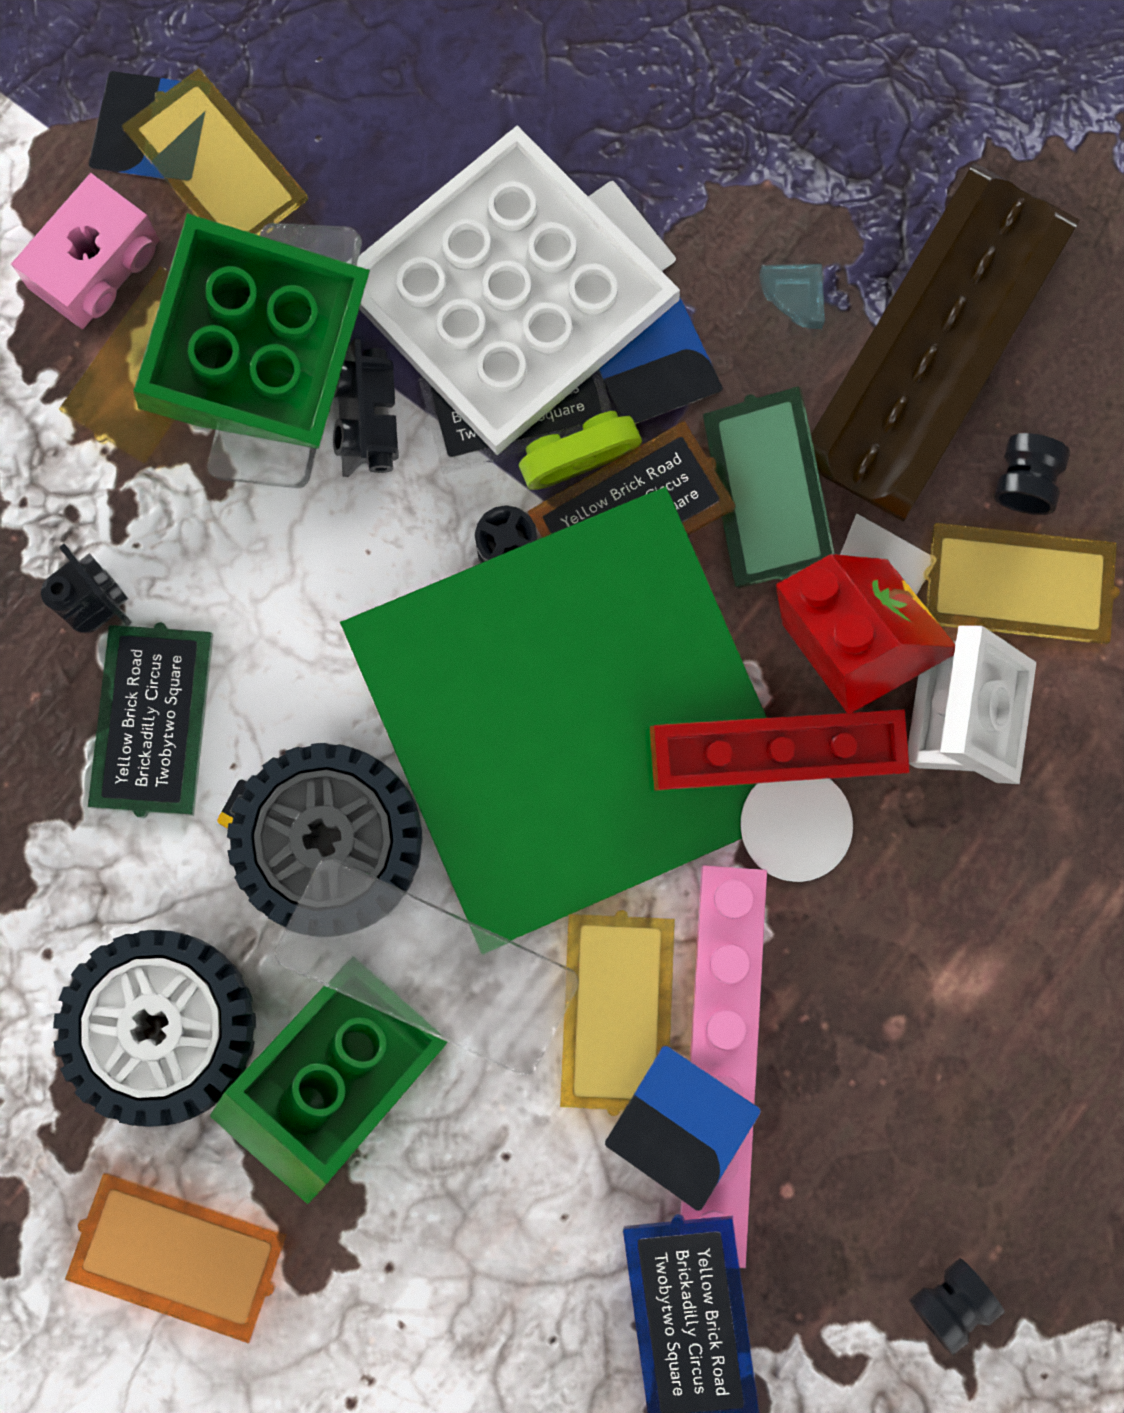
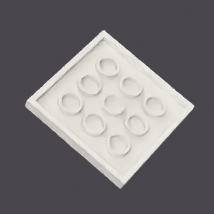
[350,125,680,455]

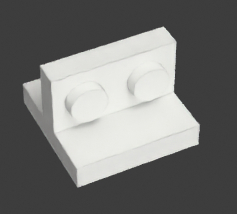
[908,626,1037,784]

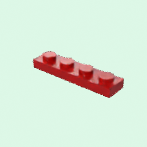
[650,709,910,791]

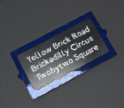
[623,1214,760,1413]

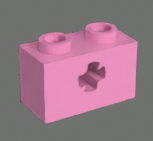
[11,173,160,330]

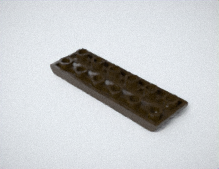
[802,162,1080,522]

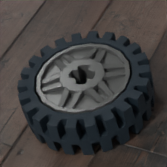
[227,743,423,936]

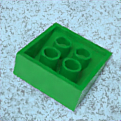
[133,213,370,449]

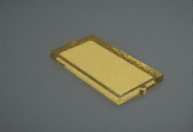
[122,68,309,236]
[59,266,175,464]
[923,523,1120,644]
[560,910,675,1116]

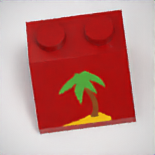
[776,554,956,715]

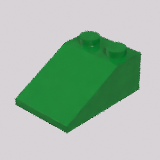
[210,955,450,1204]

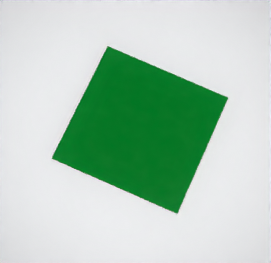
[340,486,767,953]

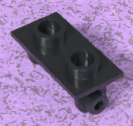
[333,339,399,477]
[41,544,132,633]

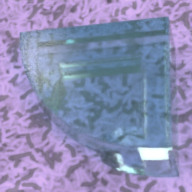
[759,264,825,329]

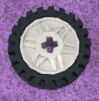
[53,930,256,1127]

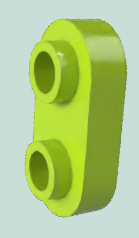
[518,411,642,490]

